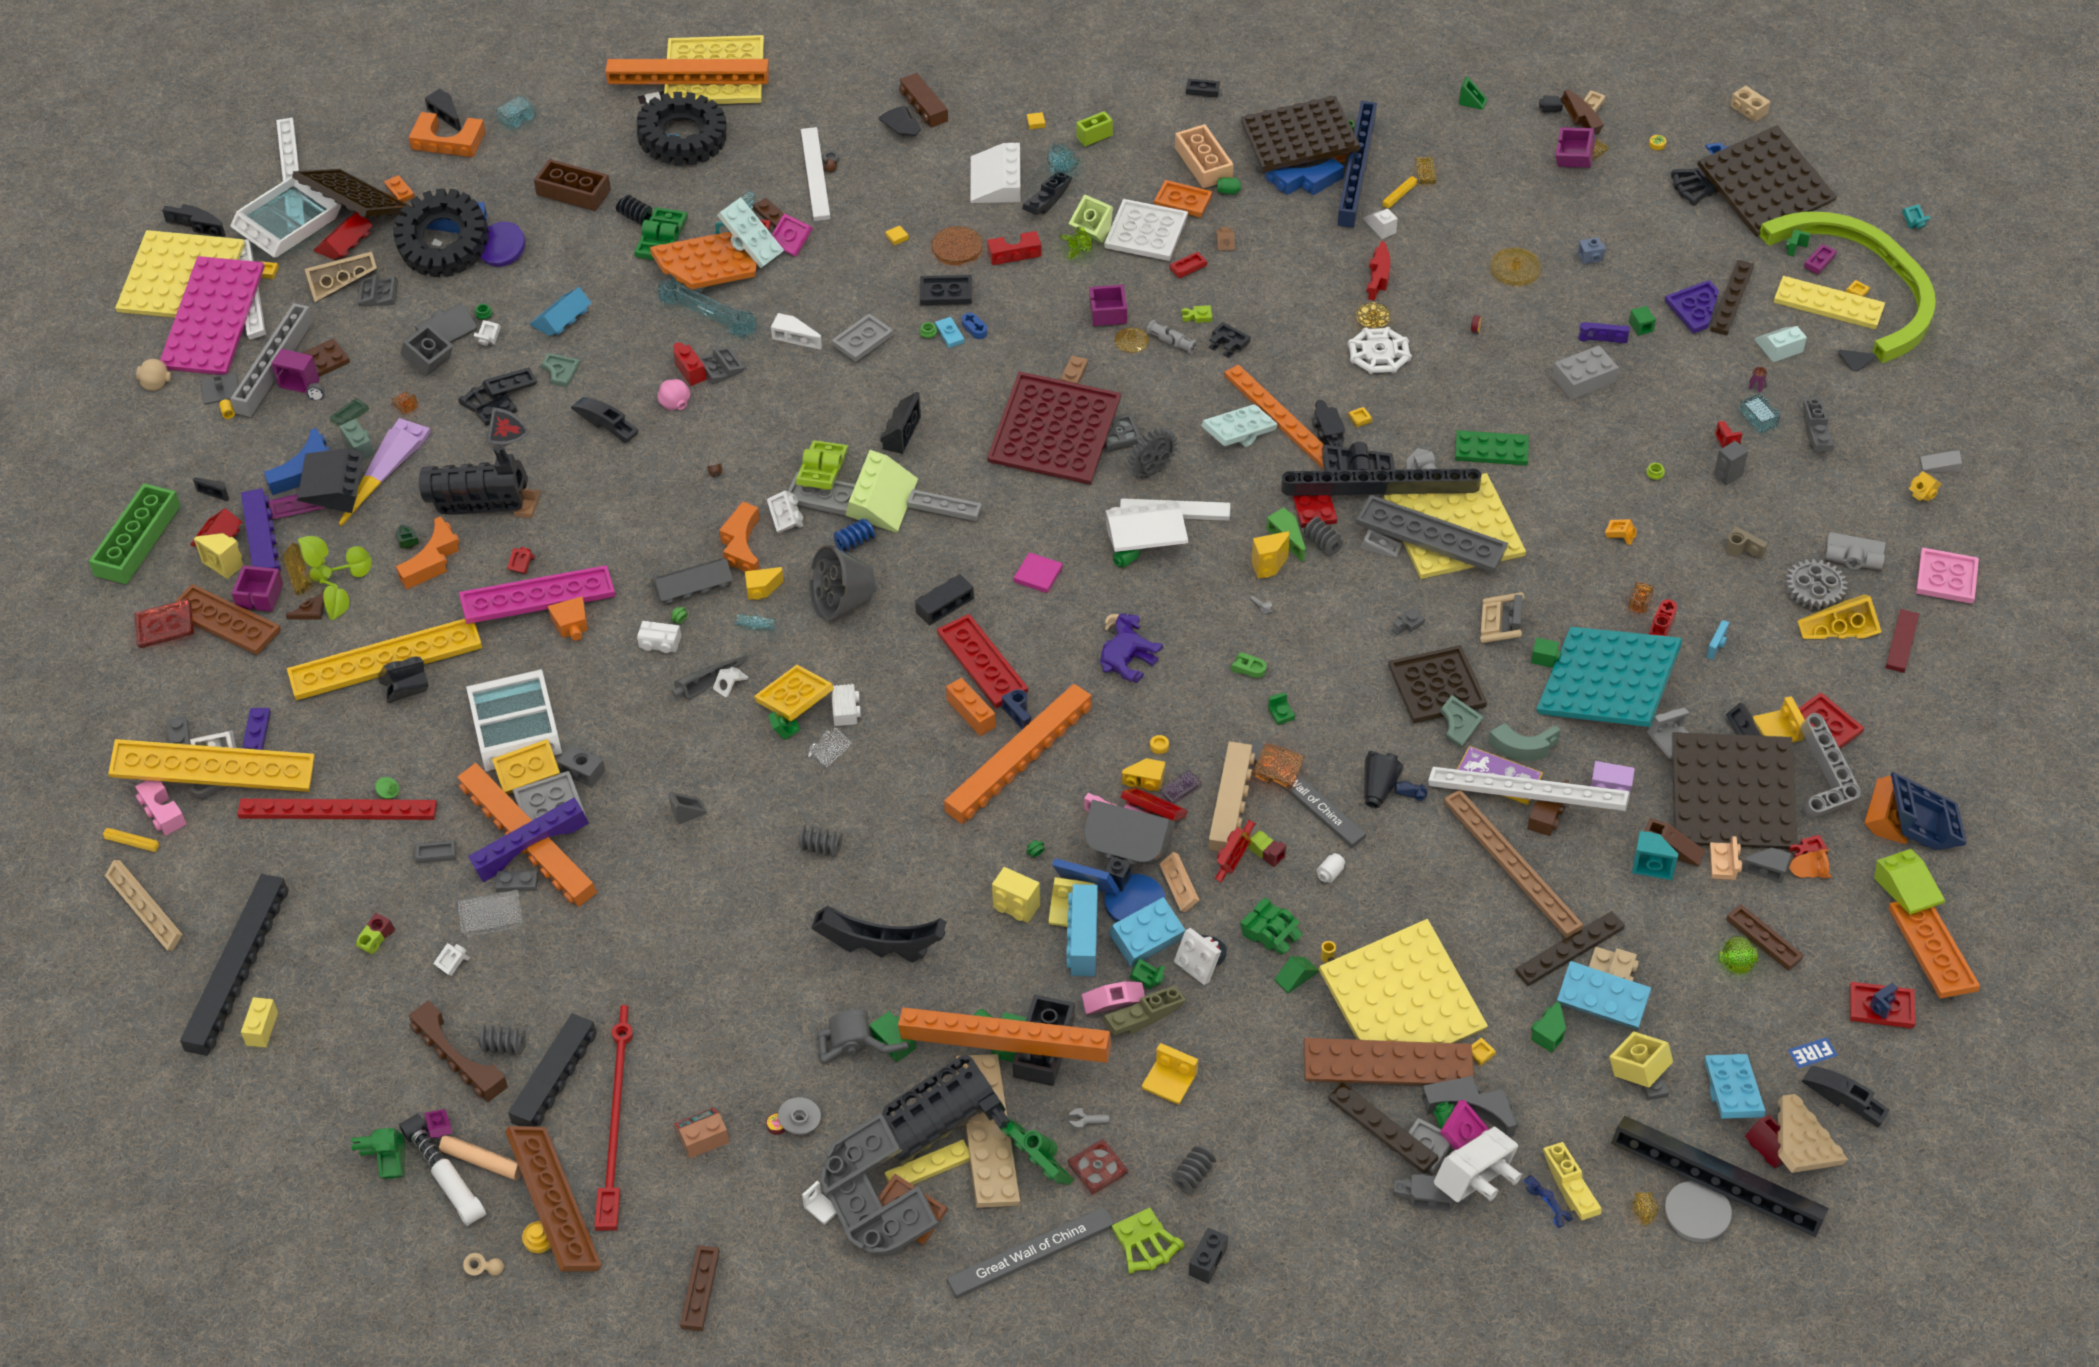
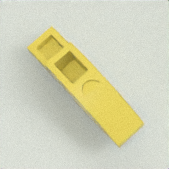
[1543,1142,1602,1221]

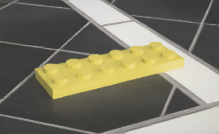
[1773,276,1885,330]

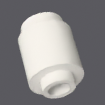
[1316,853,1345,883]

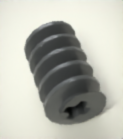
[1304,517,1343,556]
[798,825,843,857]
[479,1025,526,1055]
[1172,1145,1216,1195]

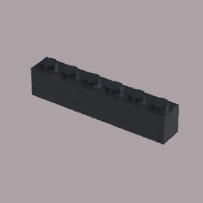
[508,1013,597,1127]

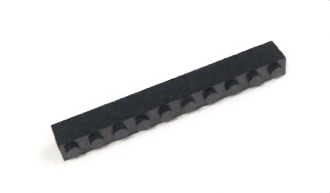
[180,874,288,1056]
[1611,1116,1829,1237]

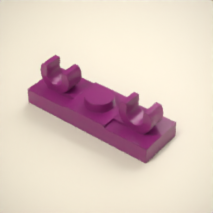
[269,494,326,519]

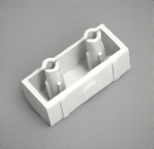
[1434,1127,1522,1202]

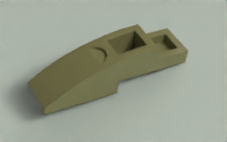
[1103,985,1186,1036]

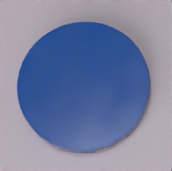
[1105,874,1166,922]

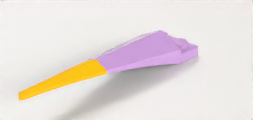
[339,418,431,526]

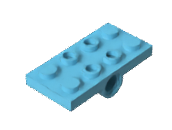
[1704,1054,1765,1119]

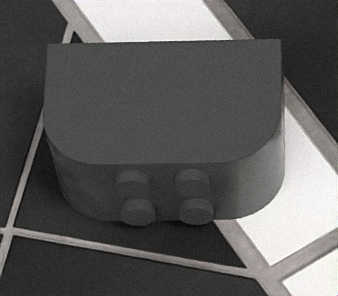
[1084,799,1176,866]

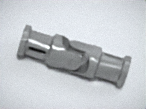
[1146,320,1198,355]

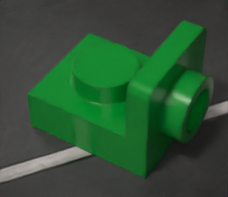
[1268,692,1295,726]
[768,711,800,740]

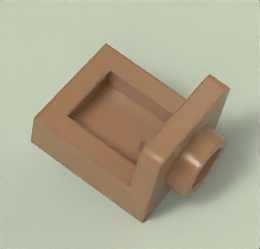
[1216,227,1235,251]

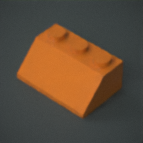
[1864,775,1908,844]

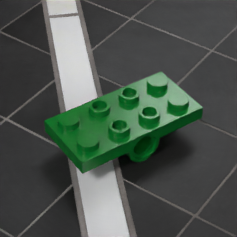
[634,207,688,260]
[1000,1118,1074,1185]

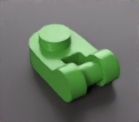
[1230,652,1267,678]

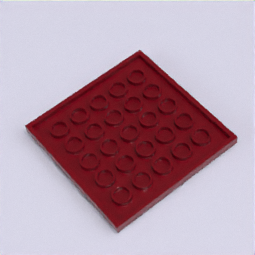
[987,371,1121,485]

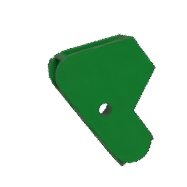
[351,1128,405,1179]

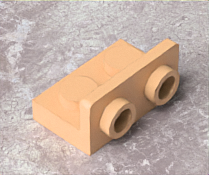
[1709,836,1742,880]

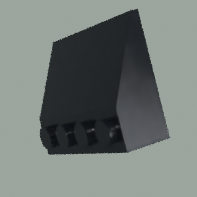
[297,448,363,513]

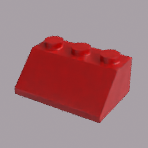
[313,212,373,260]

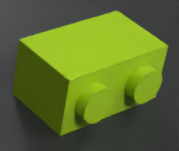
[1076,111,1113,147]

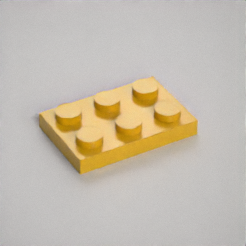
[492,739,560,795]

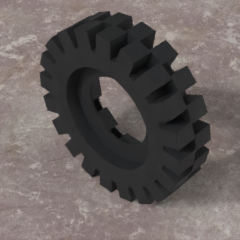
[637,92,726,166]
[393,188,489,277]

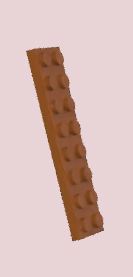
[1303,1038,1474,1085]
[505,1126,602,1272]

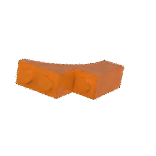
[719,502,760,573]
[396,516,460,590]

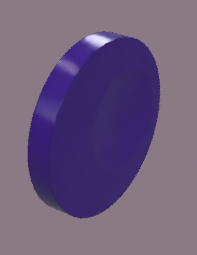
[479,222,526,267]

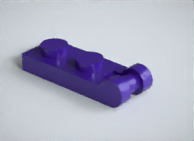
[1578,322,1630,343]

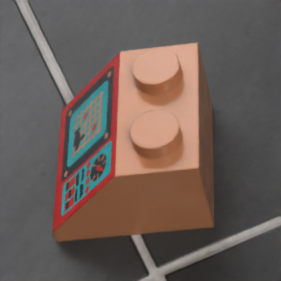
[674,1107,729,1159]

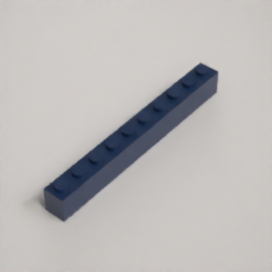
[1338,101,1377,227]

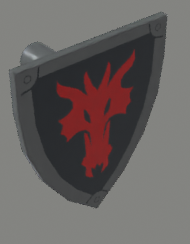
[487,407,530,445]

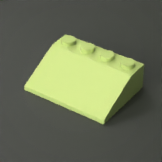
[846,450,918,533]

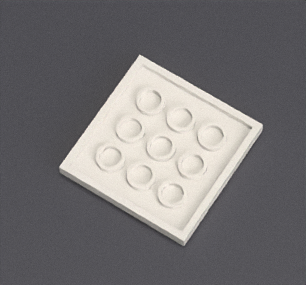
[1104,199,1188,261]

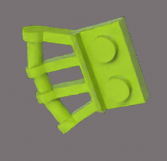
[1112,1207,1185,1274]

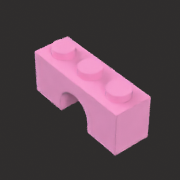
[135,780,187,836]

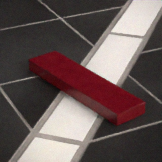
[1885,609,1919,673]

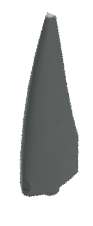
[672,656,748,699]

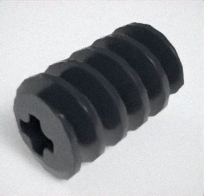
[616,195,652,226]

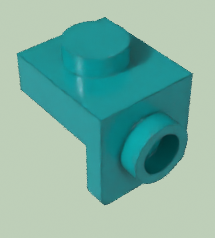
[1902,204,1931,229]

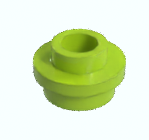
[1646,463,1665,480]

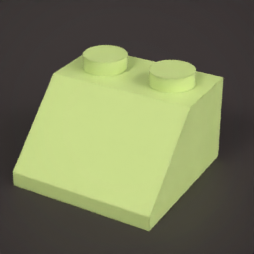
[1068,194,1113,243]

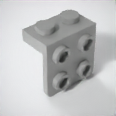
[1647,707,1689,759]

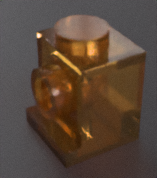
[1628,581,1654,614]

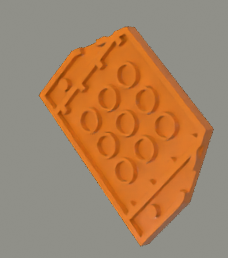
[650,232,757,289]

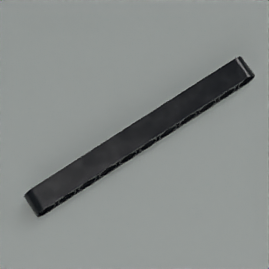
[1281,468,1482,496]

